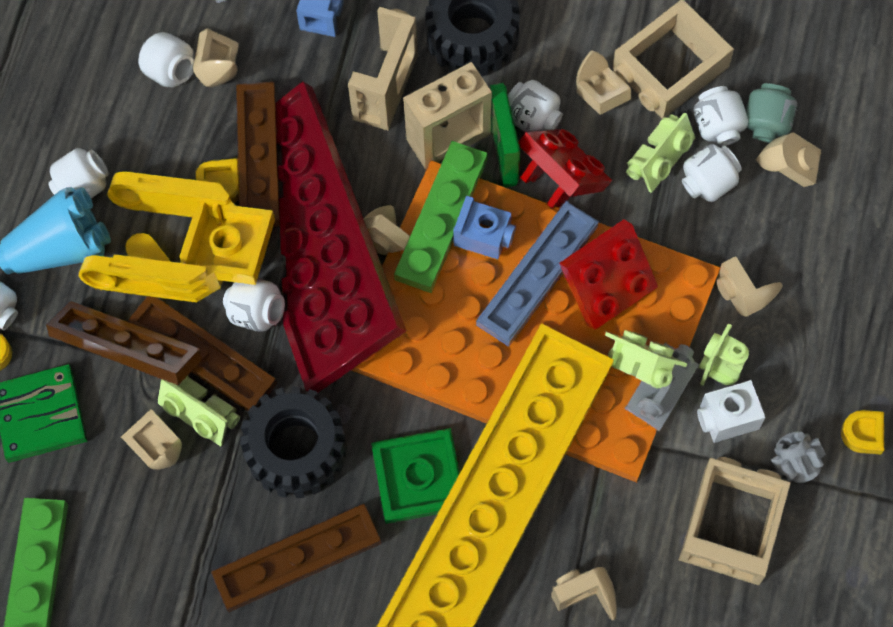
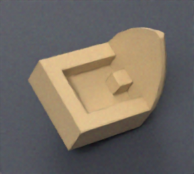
[193,29,239,87]
[576,51,631,115]
[756,133,821,187]
[364,205,410,255]
[717,256,783,317]
[121,409,182,470]
[551,567,617,620]

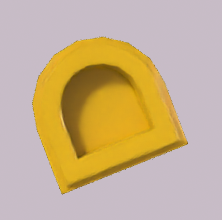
[841,410,884,455]

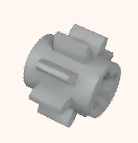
[771,432,826,483]

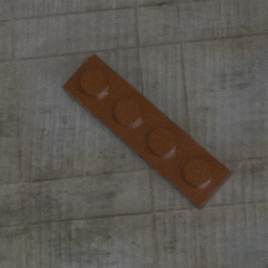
[236,82,280,227]
[127,296,277,411]
[46,301,202,385]
[211,504,381,613]

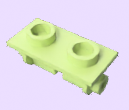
[626,113,695,193]
[699,323,749,386]
[605,330,687,388]
[158,376,240,446]

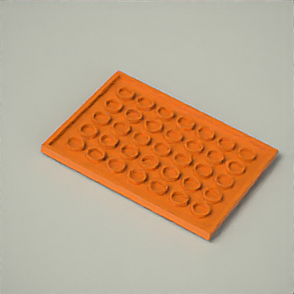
[351,160,720,483]

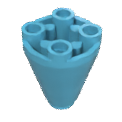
[0,187,111,275]

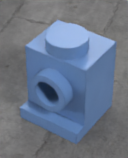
[297,0,344,37]
[453,196,516,260]

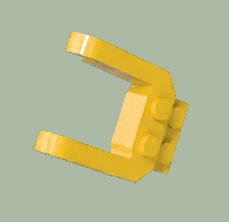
[78,172,275,303]

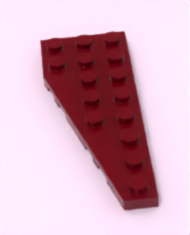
[276,81,407,393]

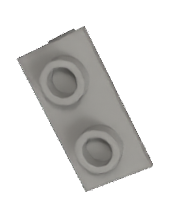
[625,343,699,431]

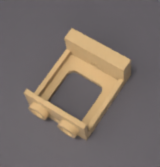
[348,7,418,130]

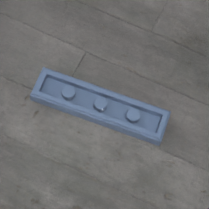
[476,201,599,347]

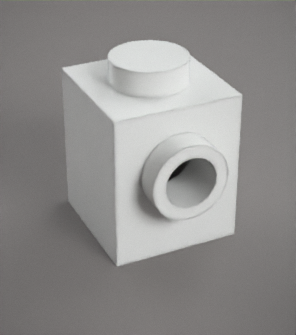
[697,380,765,443]

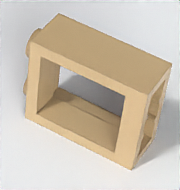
[613,0,734,119]
[403,62,492,169]
[679,457,791,585]

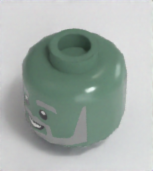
[745,83,798,143]

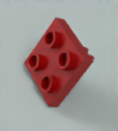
[518,129,612,209]
[559,219,658,330]

